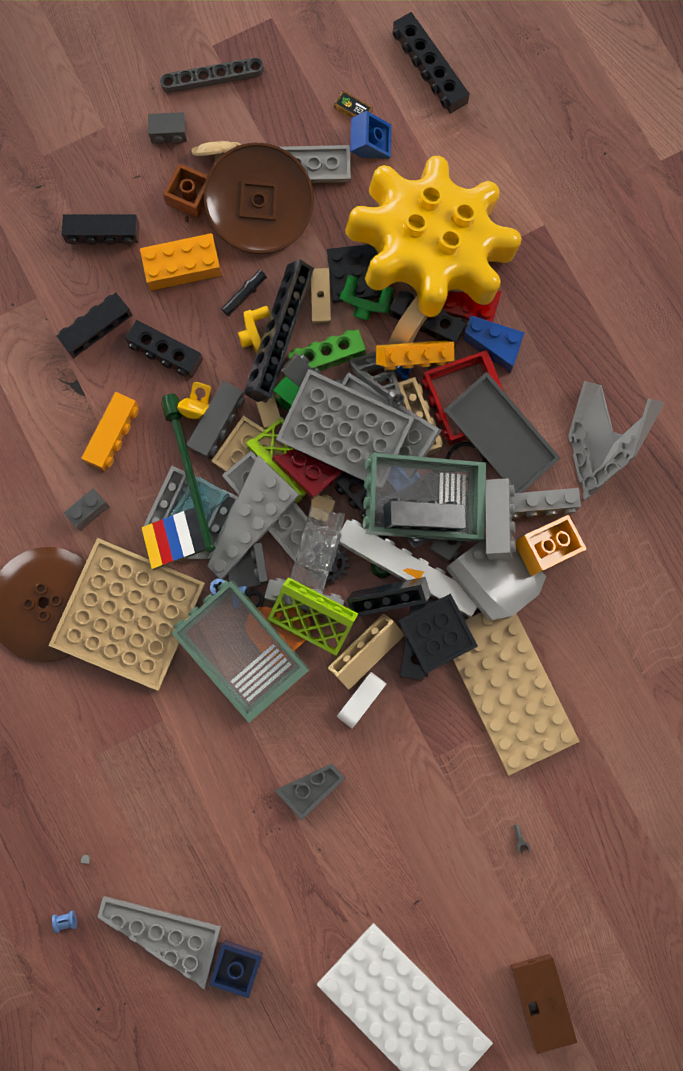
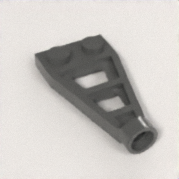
[349,351,404,407]

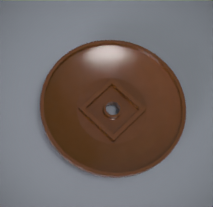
[204,142,314,254]
[0,547,86,662]

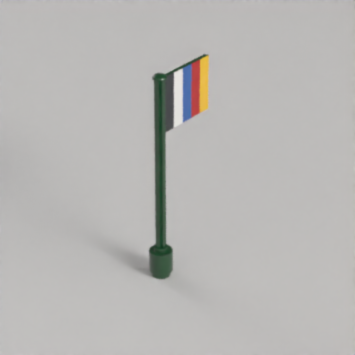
[142,394,216,570]

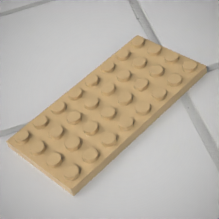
[453,612,580,776]

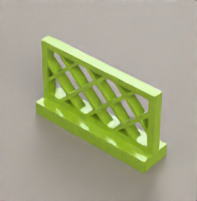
[246,417,306,504]
[267,577,358,656]

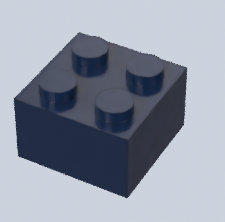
[209,940,263,998]

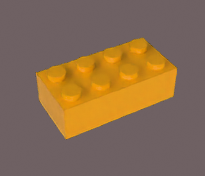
[140,233,222,291]

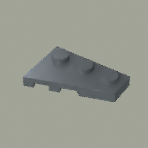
[275,764,345,820]

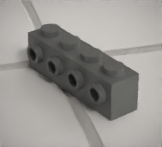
[186,381,245,460]

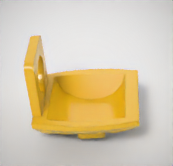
[177,382,211,419]

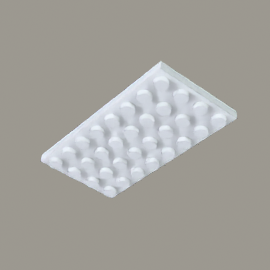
[317,923,493,1071]

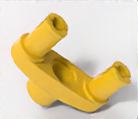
[238,306,270,354]

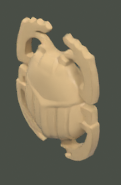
[191,141,241,161]

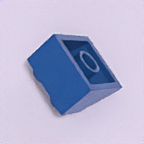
[350,111,391,159]

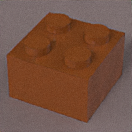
[163,163,207,218]

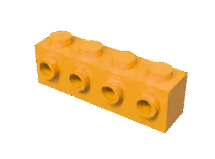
[376,340,454,370]

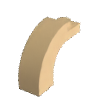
[389,296,428,344]

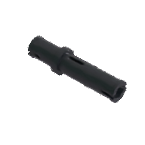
[221,269,267,317]

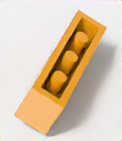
[81,392,139,472]

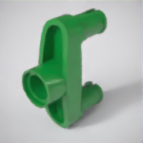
[340,275,394,321]

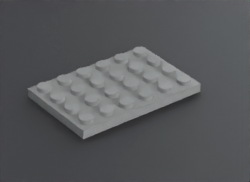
[276,369,414,489]

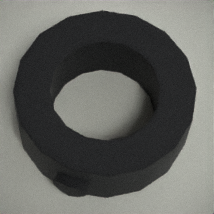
[246,589,264,608]

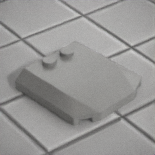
[144,466,238,559]
[446,536,546,622]

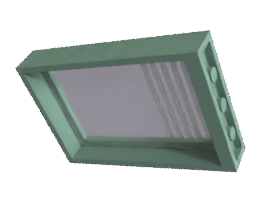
[363,453,486,542]
[172,580,310,723]

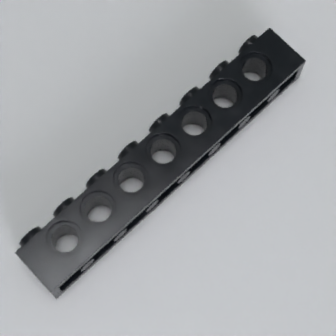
[243,259,314,402]

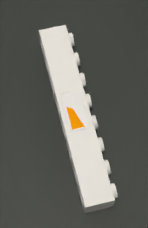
[335,519,477,618]

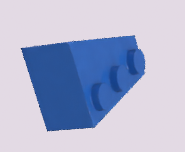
[463,315,525,373]

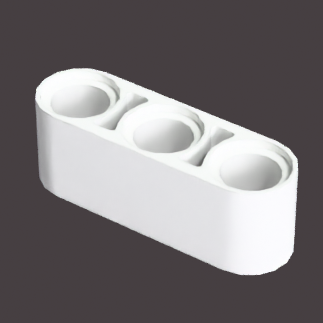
[337,672,387,729]

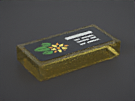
[334,91,373,118]

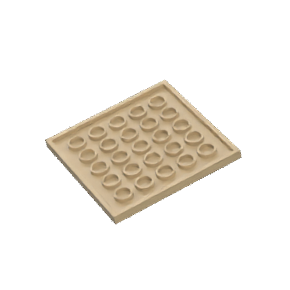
[48,538,205,691]

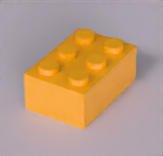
[515,515,586,577]

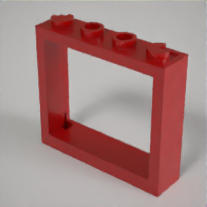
[421,350,504,445]

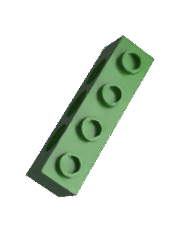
[288,330,366,371]

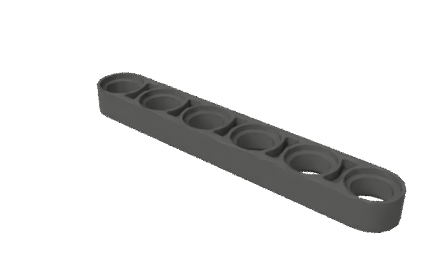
[160,58,264,93]

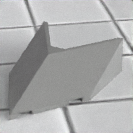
[568,381,665,501]

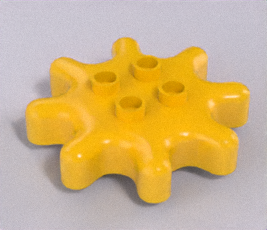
[345,156,522,317]

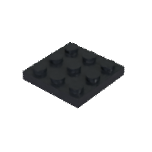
[327,244,382,303]
[398,593,478,674]

